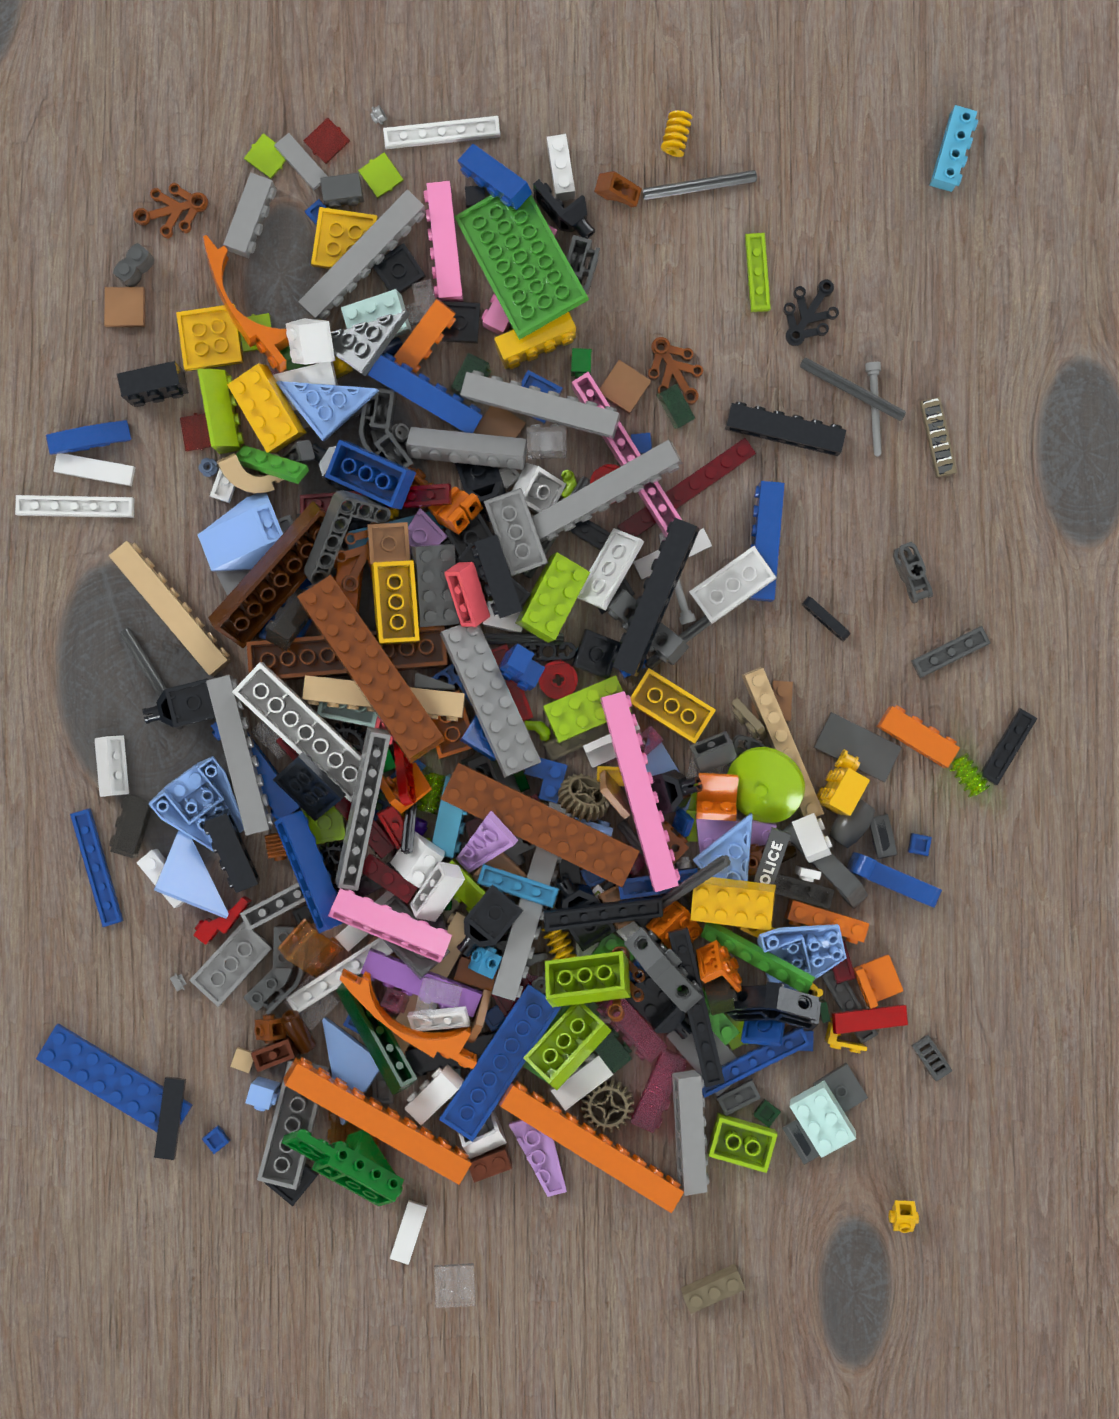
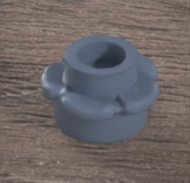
[199,458,218,477]

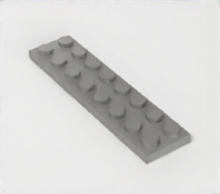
[440,625,541,778]

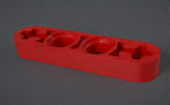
[393,741,416,806]

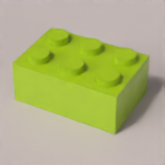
[707,1113,778,1173]

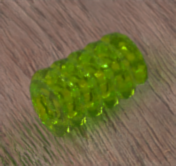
[949,753,990,798]
[417,772,446,815]

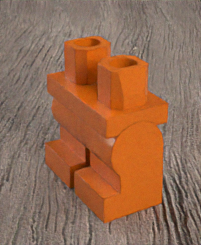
[428,486,483,535]

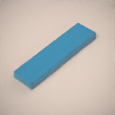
[477,864,559,908]

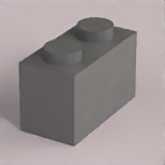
[320,172,364,209]
[690,731,737,773]

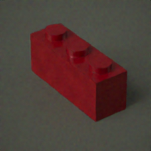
[362,854,420,904]

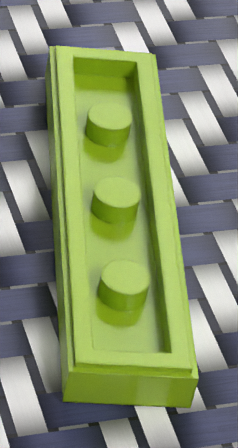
[745,233,771,312]

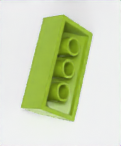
[197,368,244,454]
[449,858,487,912]
[523,1004,611,1090]

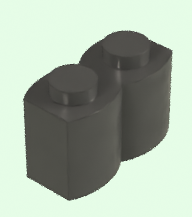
[113,243,154,287]

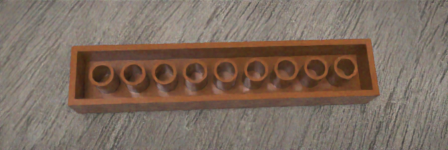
[297,575,444,764]
[246,625,449,681]
[441,762,640,887]

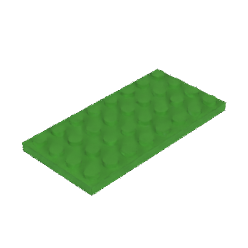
[454,177,589,340]

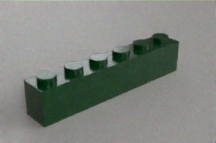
[336,974,417,1095]

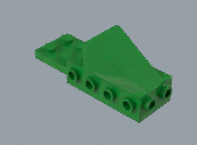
[281,1129,404,1206]

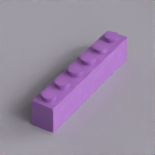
[361,948,482,1017]

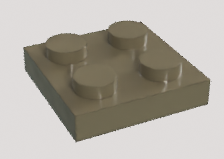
[731,698,768,742]

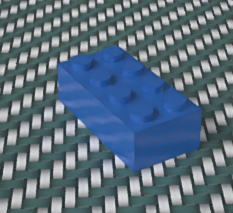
[325,440,416,509]

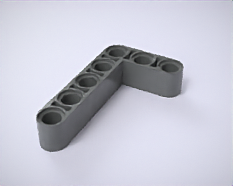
[304,490,391,585]
[783,818,868,909]

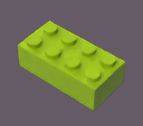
[515,552,590,643]
[543,675,632,744]
[545,951,631,1007]

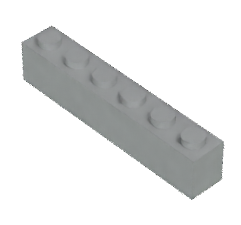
[406,427,527,470]
[672,1070,709,1196]

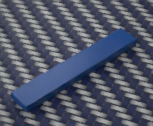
[70,808,123,927]
[702,1027,811,1098]

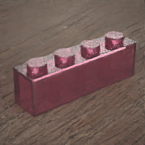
[594,998,668,1063]
[631,1047,687,1133]

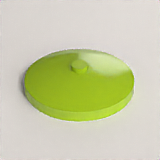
[727,747,805,823]

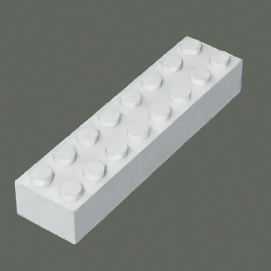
[232,662,362,802]

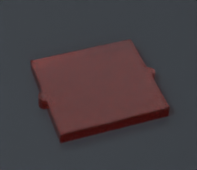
[303,118,350,164]
[180,413,211,452]

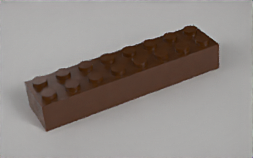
[208,501,348,648]

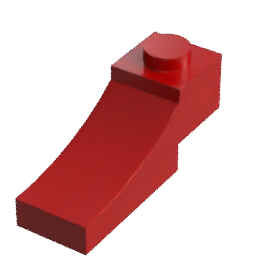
[193,896,252,945]

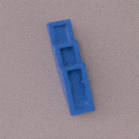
[46,420,131,455]
[619,868,698,900]

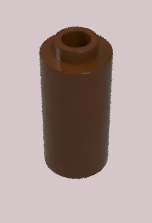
[281,1010,316,1054]

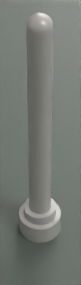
[865,362,881,457]
[659,532,696,625]

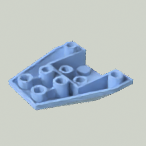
[198,492,283,571]
[148,756,244,852]
[757,924,846,991]

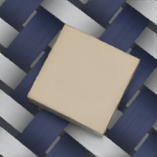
[230,1047,254,1073]

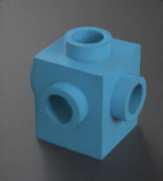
[468,946,502,979]

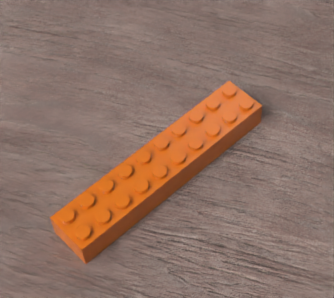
[283,1057,472,1185]
[498,1080,684,1213]

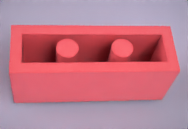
[444,562,490,627]

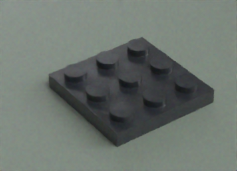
[273,752,346,821]

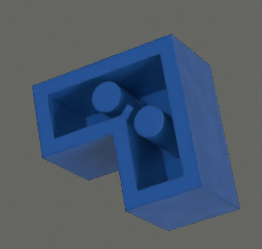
[498,644,545,691]
[524,757,568,803]

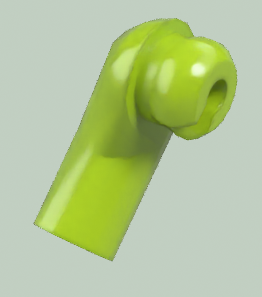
[561,470,577,498]
[525,721,551,741]

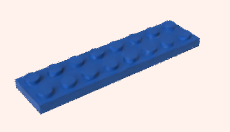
[439,983,562,1142]
[36,1024,193,1132]

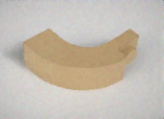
[216,453,284,493]

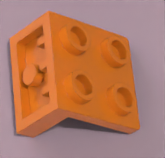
[380,762,432,814]
[696,773,739,821]
[646,901,703,950]
[696,940,742,993]
[853,954,903,1009]

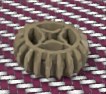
[558,773,610,822]
[581,1078,635,1133]

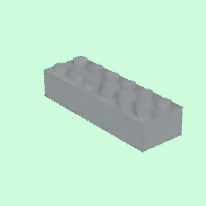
[257,1058,330,1190]

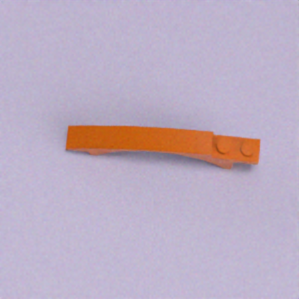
[203,235,289,373]
[340,968,477,1069]

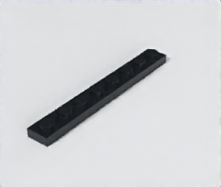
[668,927,725,1088]

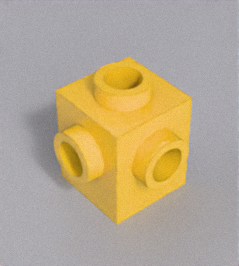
[888,1200,919,1233]

